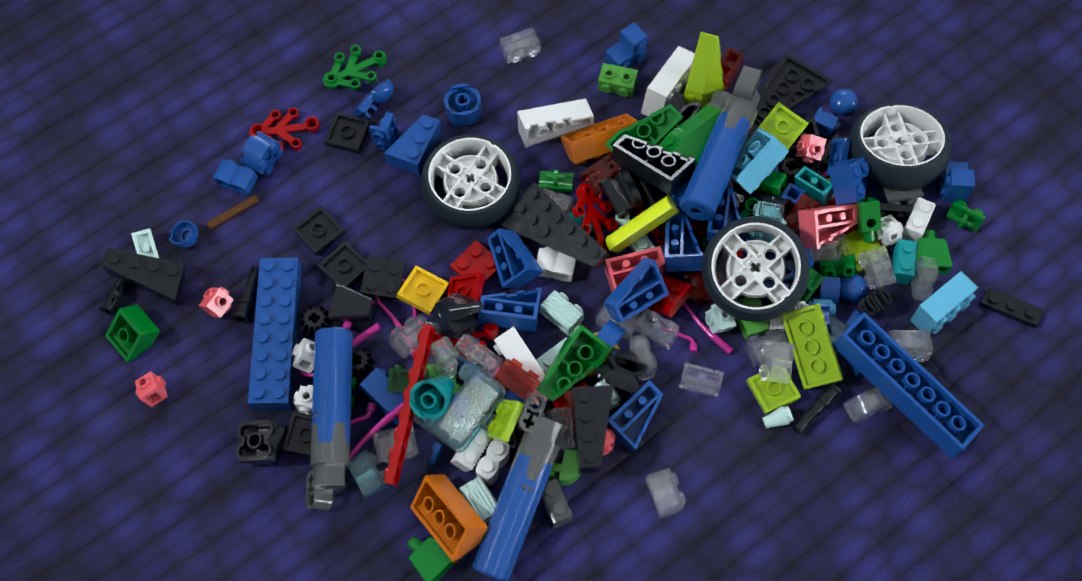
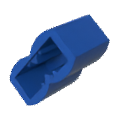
[213,159,258,196]

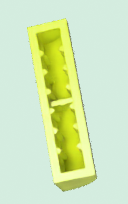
[605,195,679,253]

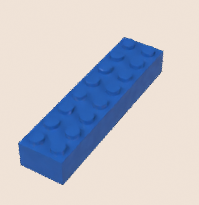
[248,258,302,411]
[833,312,984,459]

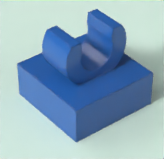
[353,95,377,119]

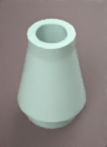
[762,406,794,429]

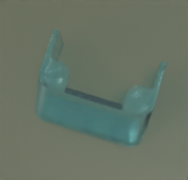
[413,352,506,453]

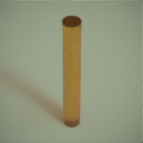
[206,195,259,229]

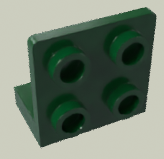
[387,365,430,394]

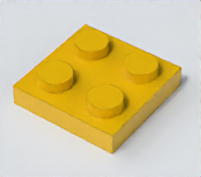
[396,265,449,315]

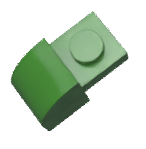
[549,449,581,486]

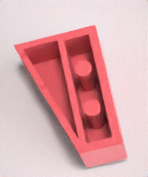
[798,204,858,250]
[604,246,666,292]

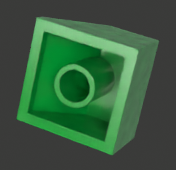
[105,305,160,363]

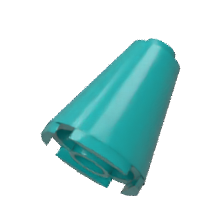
[409,375,455,420]

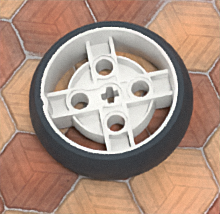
[849,103,952,191]
[421,134,521,229]
[702,216,810,322]

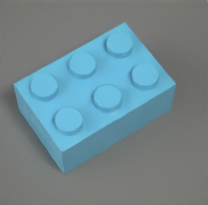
[730,128,789,194]
[910,271,978,337]

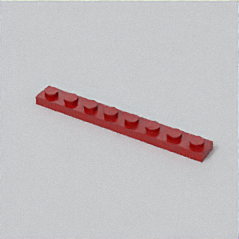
[384,324,435,487]

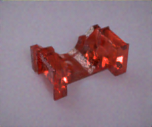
[580,152,630,199]

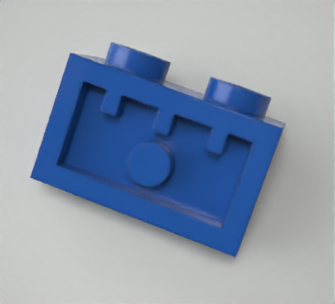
[369,112,399,150]

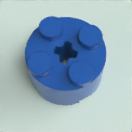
[444,84,482,126]
[240,131,283,175]

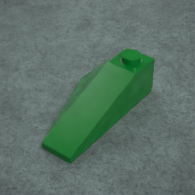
[605,104,684,152]
[658,104,721,168]
[536,325,612,402]

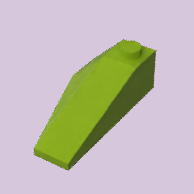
[684,32,724,109]

